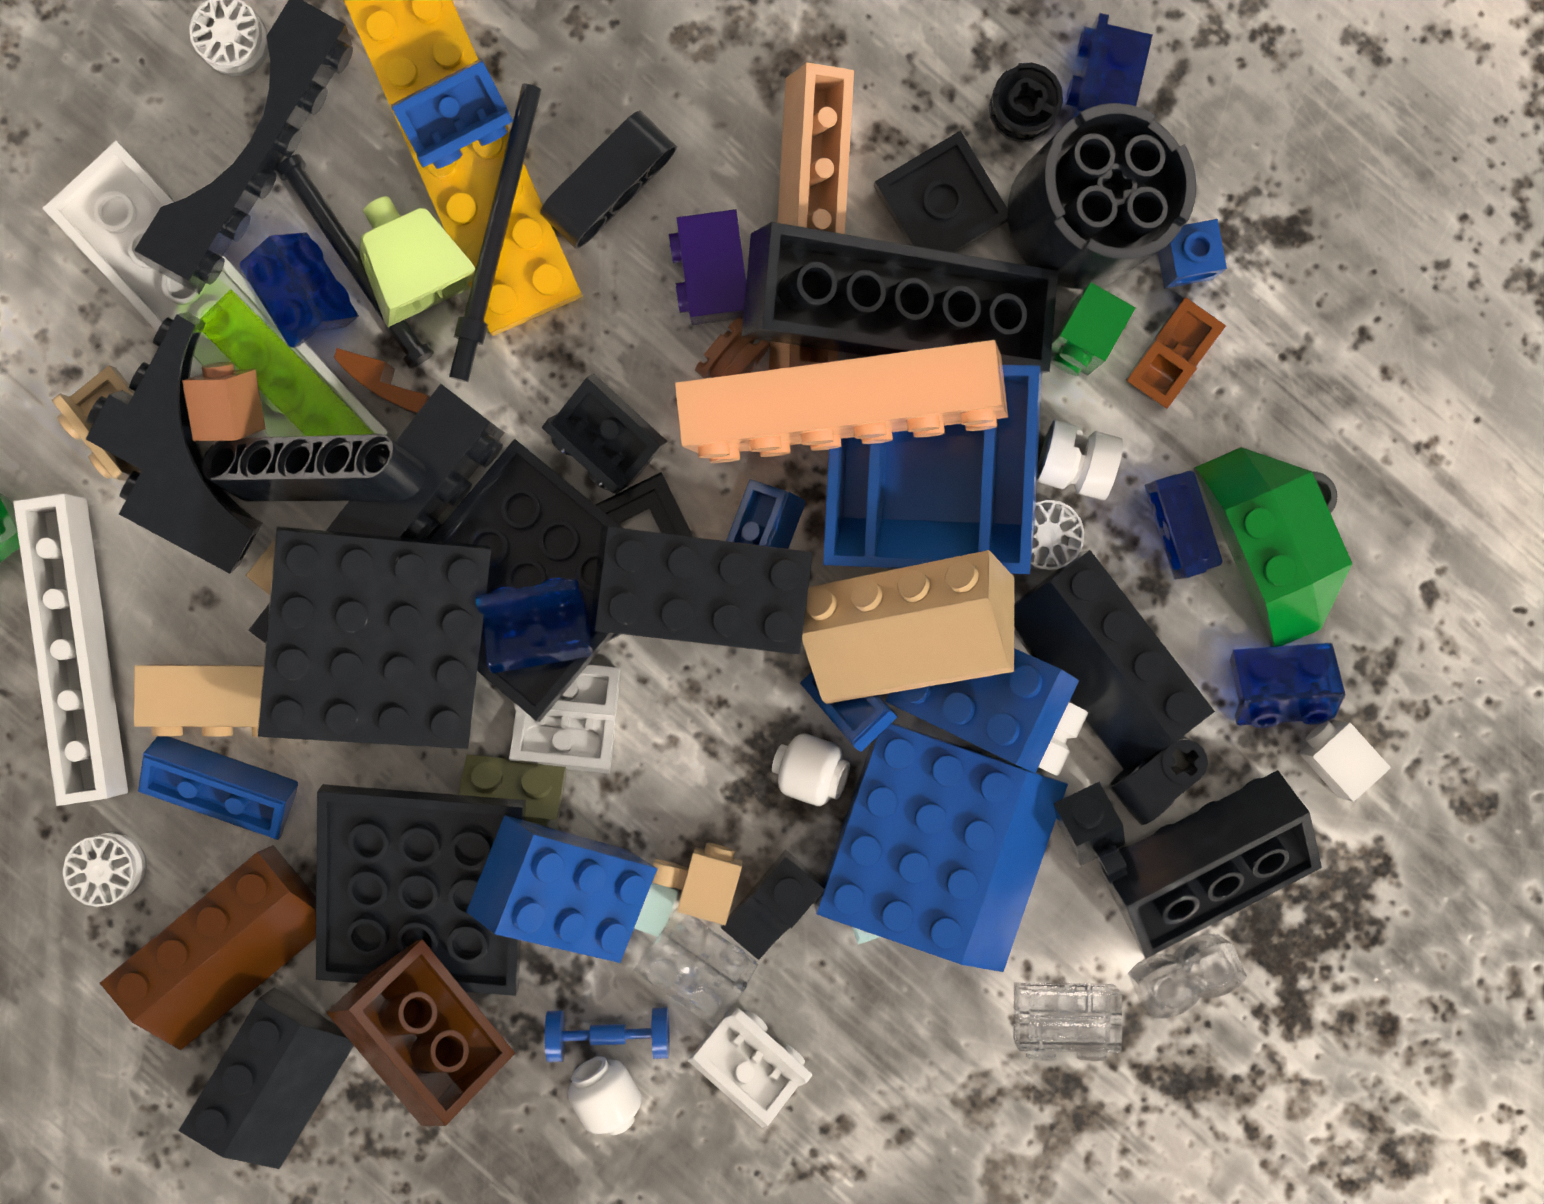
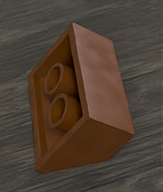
[326,939,515,1126]

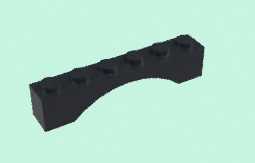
[134,0,353,294]

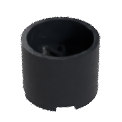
[1007,103,1196,290]

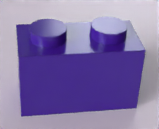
[669,209,746,325]

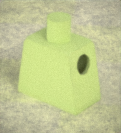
[360,196,476,327]

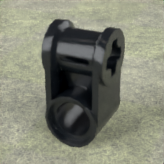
[1108,736,1208,825]

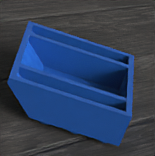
[823,365,1042,574]
[815,722,1068,972]

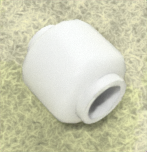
[772,733,850,806]
[567,1056,642,1135]

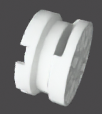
[189,0,268,77]
[1031,500,1085,571]
[63,832,147,907]

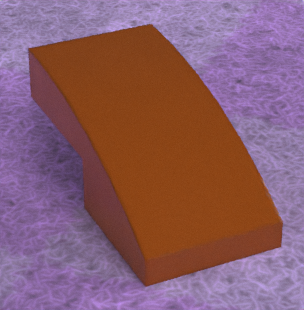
[1126,297,1226,409]
[334,348,430,415]

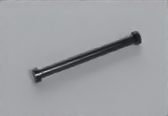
[275,154,434,369]

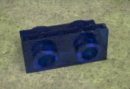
[1065,13,1153,120]
[1144,471,1223,580]

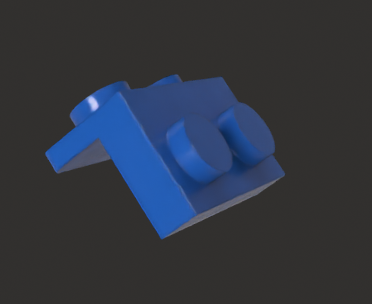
[391,59,513,169]

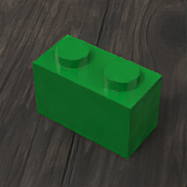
[1051,282,1136,376]

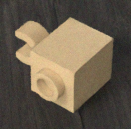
[652,843,743,926]

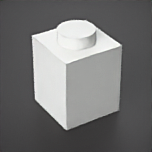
[1299,720,1391,802]

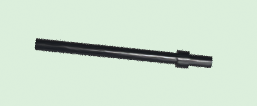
[449,83,542,382]

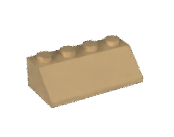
[802,550,1014,704]

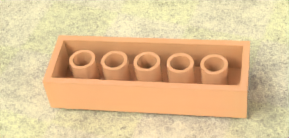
[675,340,1008,463]

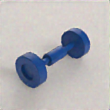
[545,1007,670,1062]

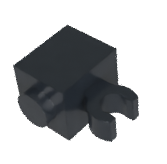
[1053,782,1128,884]

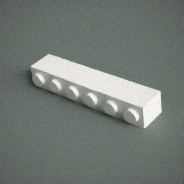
[13,494,128,806]

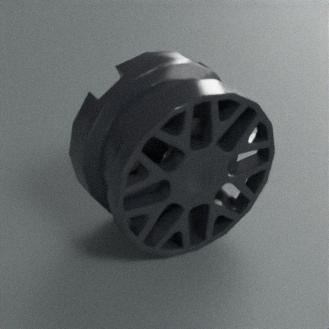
[989,62,1063,142]

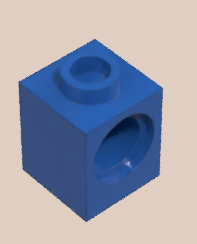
[1157,219,1227,289]

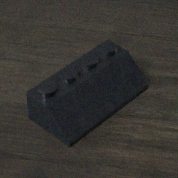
[1014,550,1215,770]
[1102,770,1322,959]

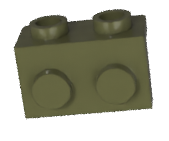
[458,754,566,830]

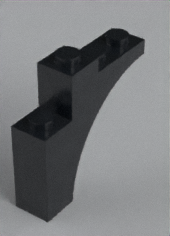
[86,312,263,574]

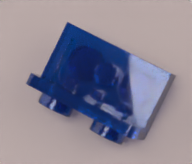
[240,232,359,347]
[476,578,593,674]
[1230,643,1346,728]

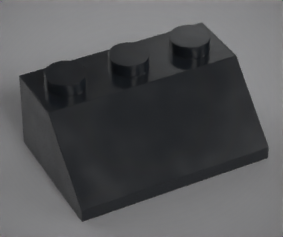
[178,987,354,1169]

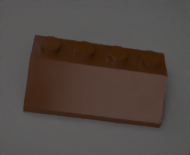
[100,845,316,1051]

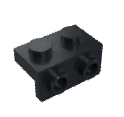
[542,374,667,494]

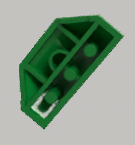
[1194,447,1353,649]

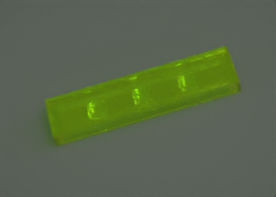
[200,289,376,436]

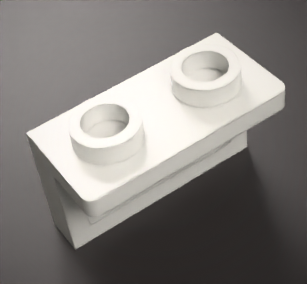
[687,1008,812,1128]

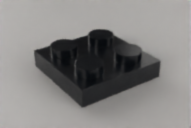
[874,130,1008,253]

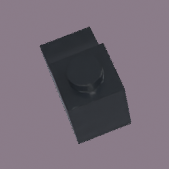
[721,849,825,960]

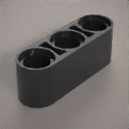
[540,110,677,249]

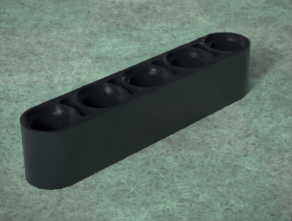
[201,434,426,502]

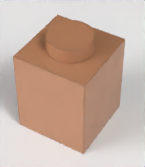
[182,362,266,441]

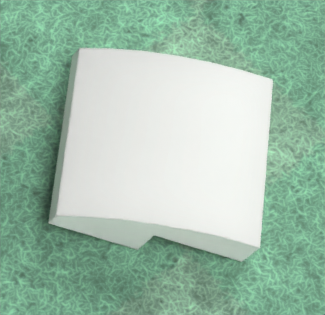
[509,665,620,774]

